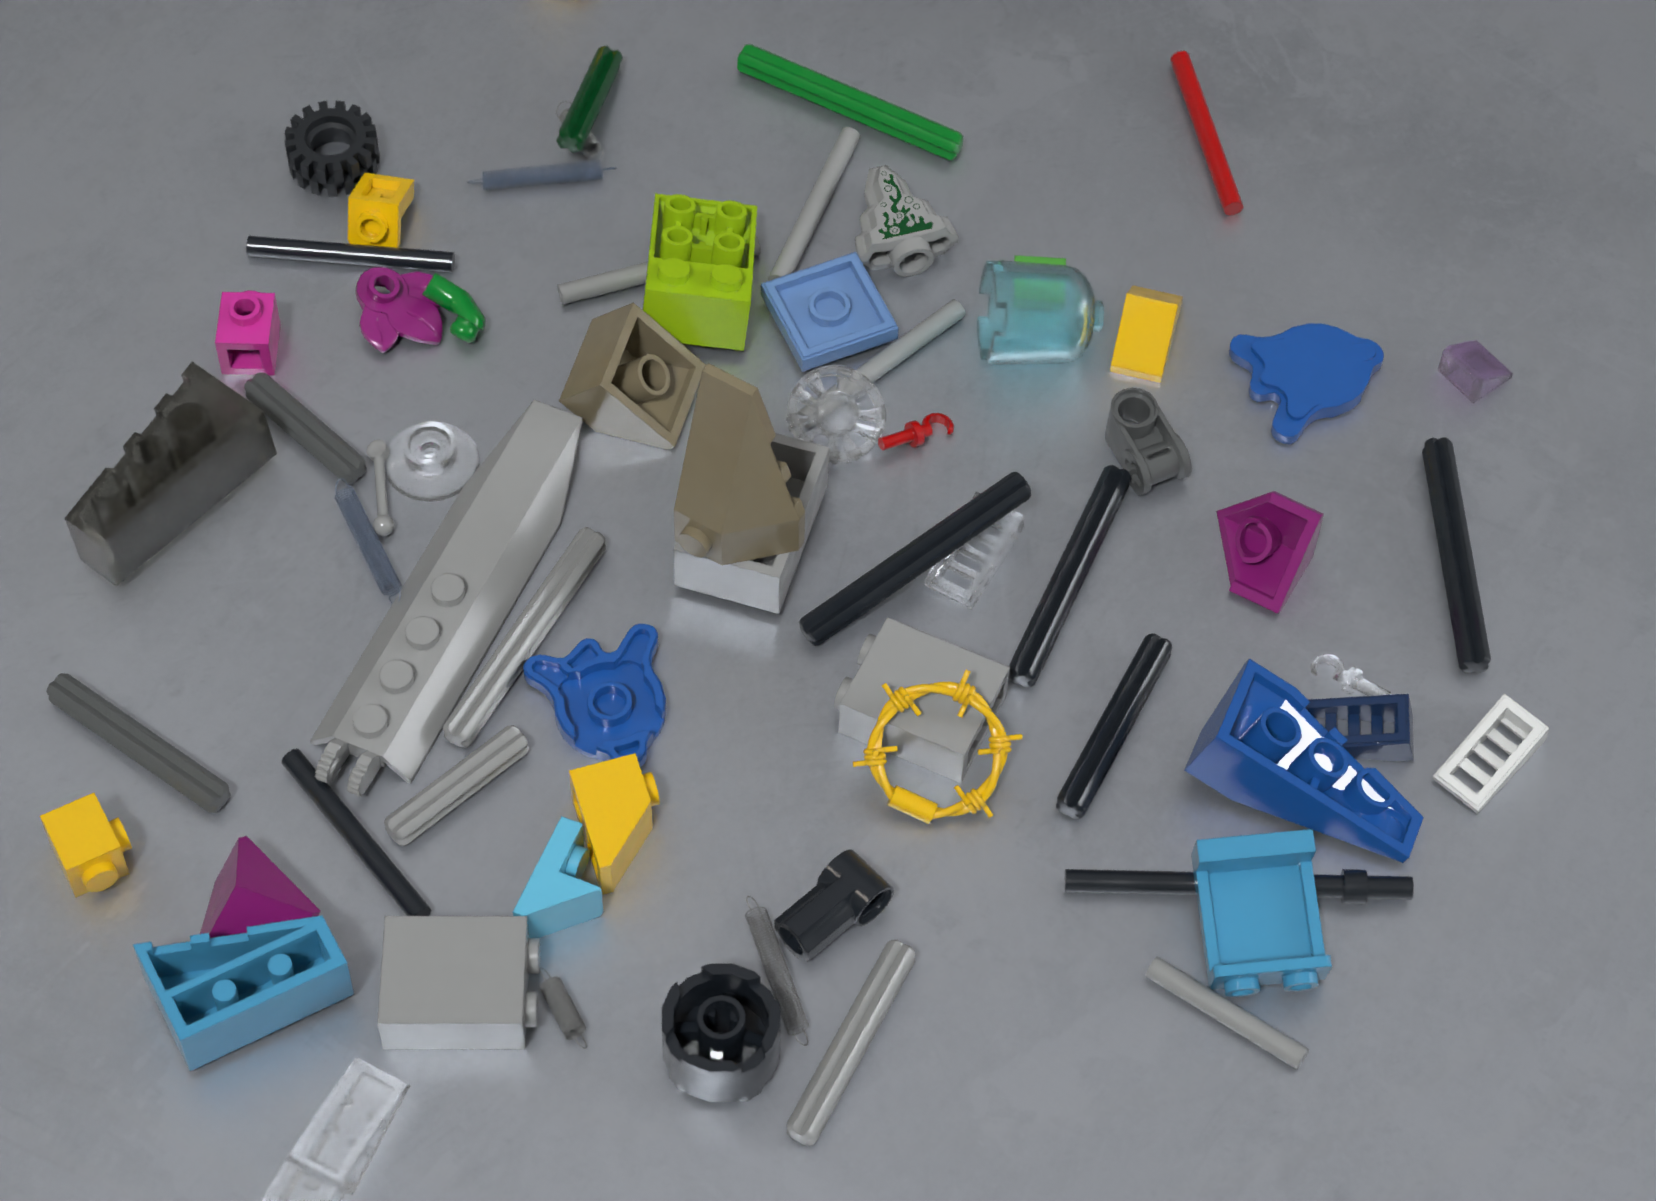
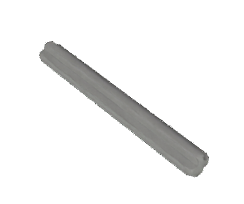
[443,527,606,748]

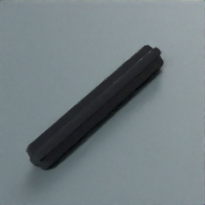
[1056,633,1172,819]

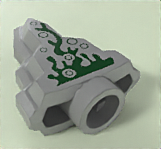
[855,165,958,277]

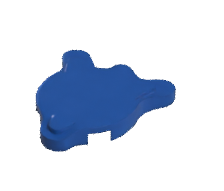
[1229,323,1384,445]
[523,624,666,768]

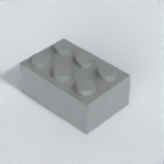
[673,433,829,614]

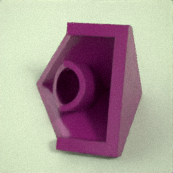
[1216,491,1324,614]
[200,836,321,938]

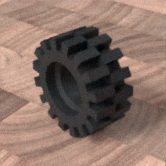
[284,100,380,197]

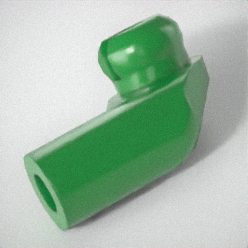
[422,272,486,344]

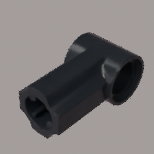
[774,849,894,962]

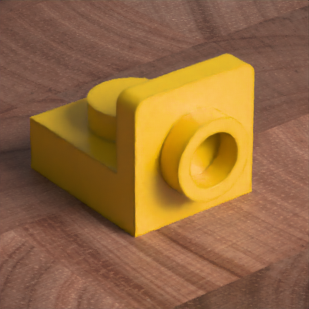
[348,173,414,248]

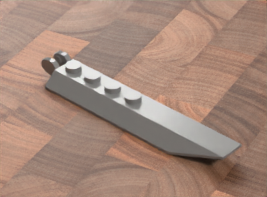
[310,400,583,797]

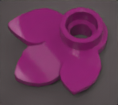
[355,267,443,353]

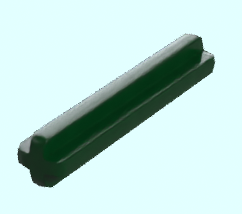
[556,45,623,153]

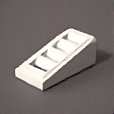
[1433,693,1549,814]

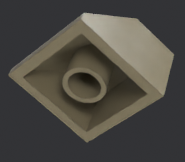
[559,302,706,450]

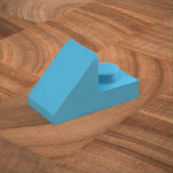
[513,816,603,938]

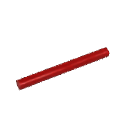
[1170,51,1243,215]

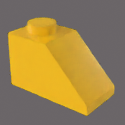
[569,753,660,895]

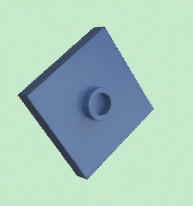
[761,252,899,372]

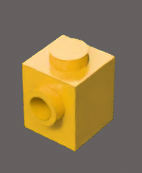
[40,792,132,898]

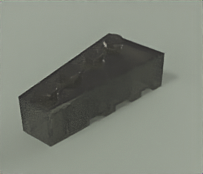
[64,362,277,586]

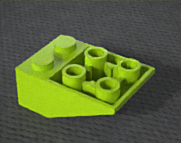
[642,193,757,351]

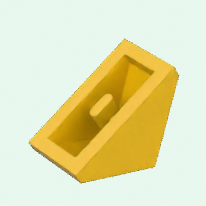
[1110,285,1183,383]

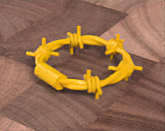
[853,669,1023,824]

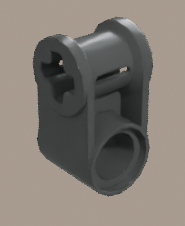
[1105,387,1192,495]

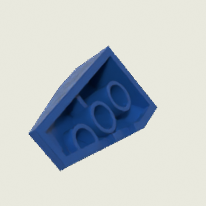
[1184,658,1424,863]

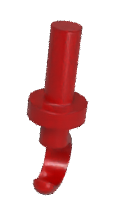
[878,413,954,451]

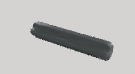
[244,372,367,484]

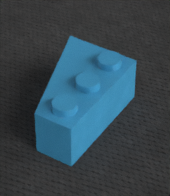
[133,915,354,1071]

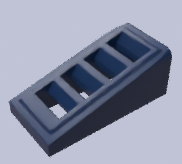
[1305,694,1414,762]

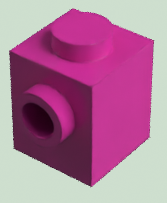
[215,291,281,376]

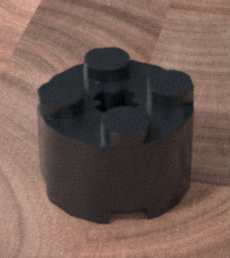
[662,963,781,1102]

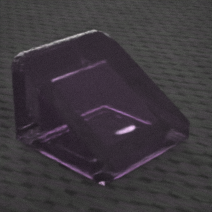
[1438,340,1513,404]

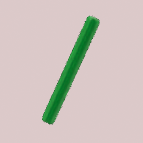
[737,44,964,161]

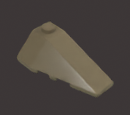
[674,363,805,565]

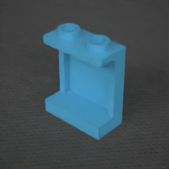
[1191,829,1332,997]

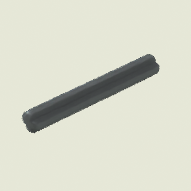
[46,673,231,813]

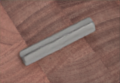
[384,725,529,846]

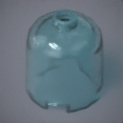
[977,260,1104,365]

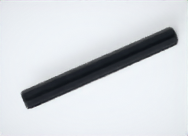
[1422,437,1491,673]
[1009,465,1131,688]
[799,472,1031,646]

